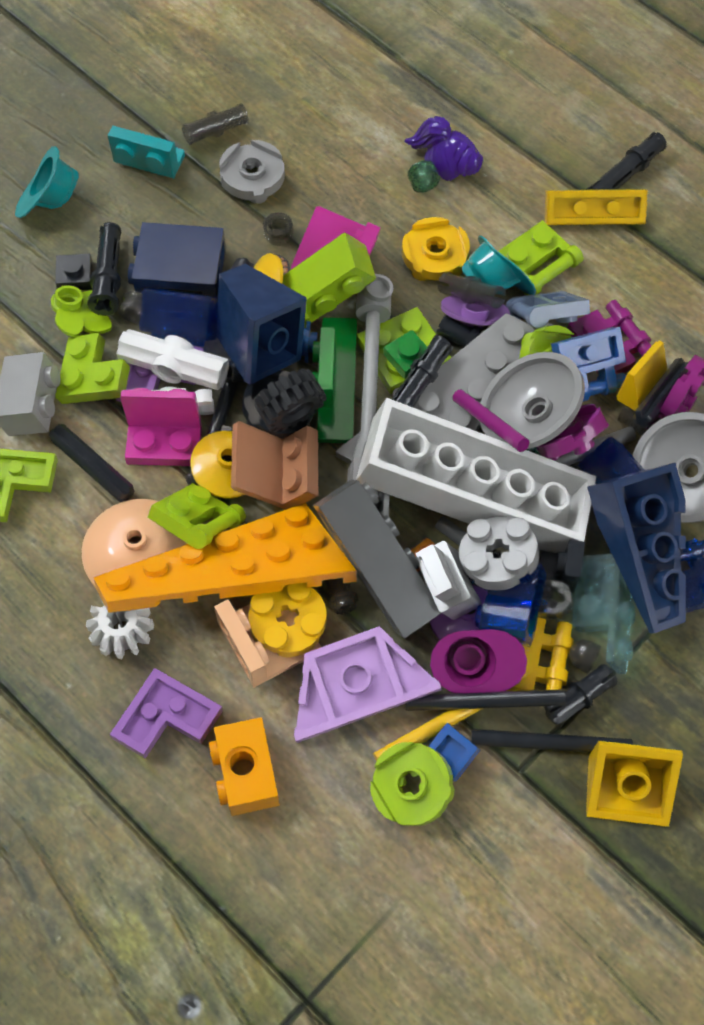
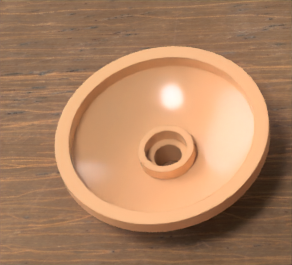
[82,499,187,588]

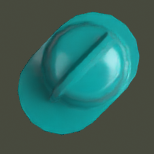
[15,146,79,218]
[462,235,536,295]

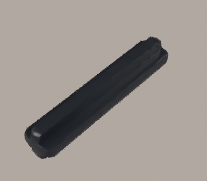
[632,358,689,429]
[49,424,135,502]

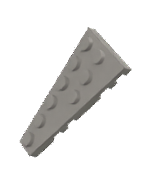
[335,313,537,464]

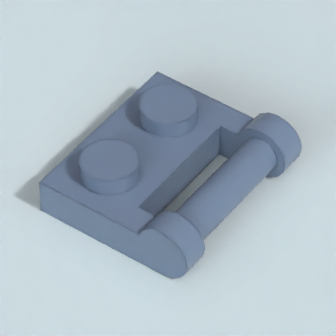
[505,291,590,328]

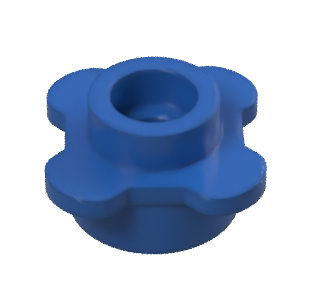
[301,321,317,363]

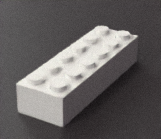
[356,398,596,553]

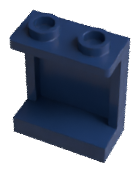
[128,222,226,304]

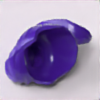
[404,116,483,181]

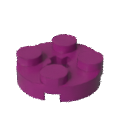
[658,354,704,419]
[536,404,609,461]

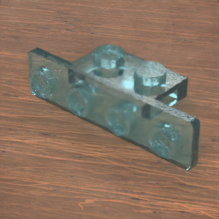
[572,554,636,674]

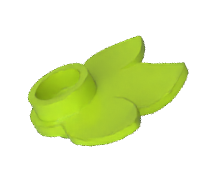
[51,286,112,337]

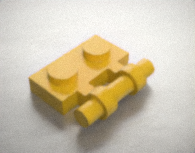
[504,611,574,691]

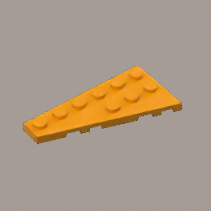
[93,503,357,613]

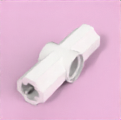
[116,329,229,390]

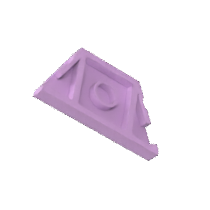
[294,626,442,743]

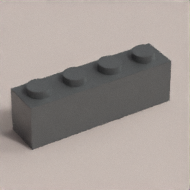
[313,479,441,639]

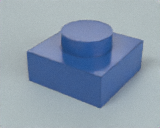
[428,723,481,782]

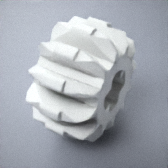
[86,601,154,660]

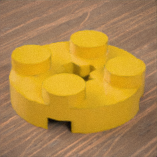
[402,217,470,281]
[248,582,327,658]

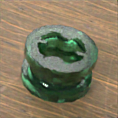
[407,160,440,193]

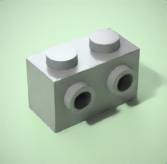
[0,352,60,436]

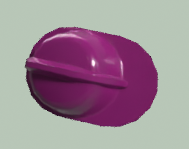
[430,629,527,693]

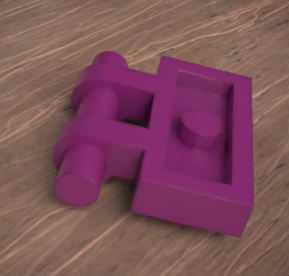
[567,300,652,374]

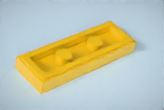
[545,189,648,225]

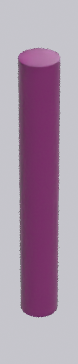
[452,389,530,452]

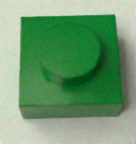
[383,330,427,379]

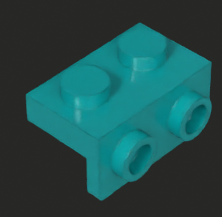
[108,126,185,179]

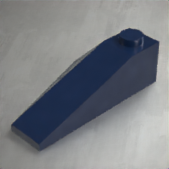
[587,462,686,633]

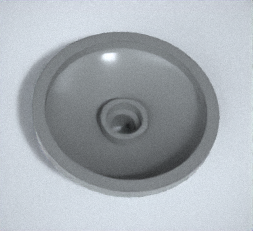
[480,352,585,449]
[631,412,704,523]

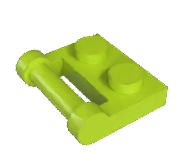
[498,220,584,296]
[147,483,246,549]

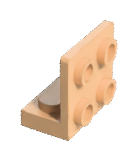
[214,599,321,688]

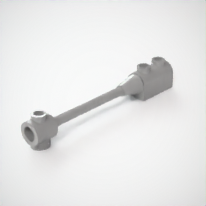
[347,274,393,518]

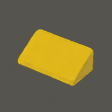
[616,340,667,411]

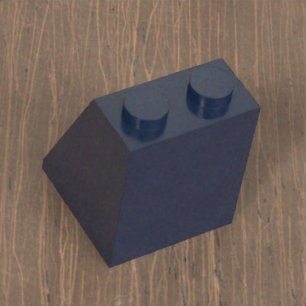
[216,263,307,385]

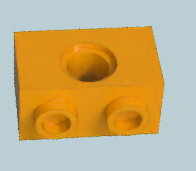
[209,717,280,816]

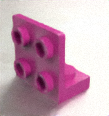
[291,206,381,296]
[120,388,202,466]

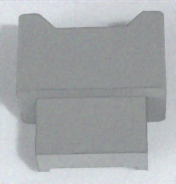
[416,541,482,620]

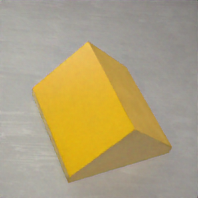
[586,741,683,827]

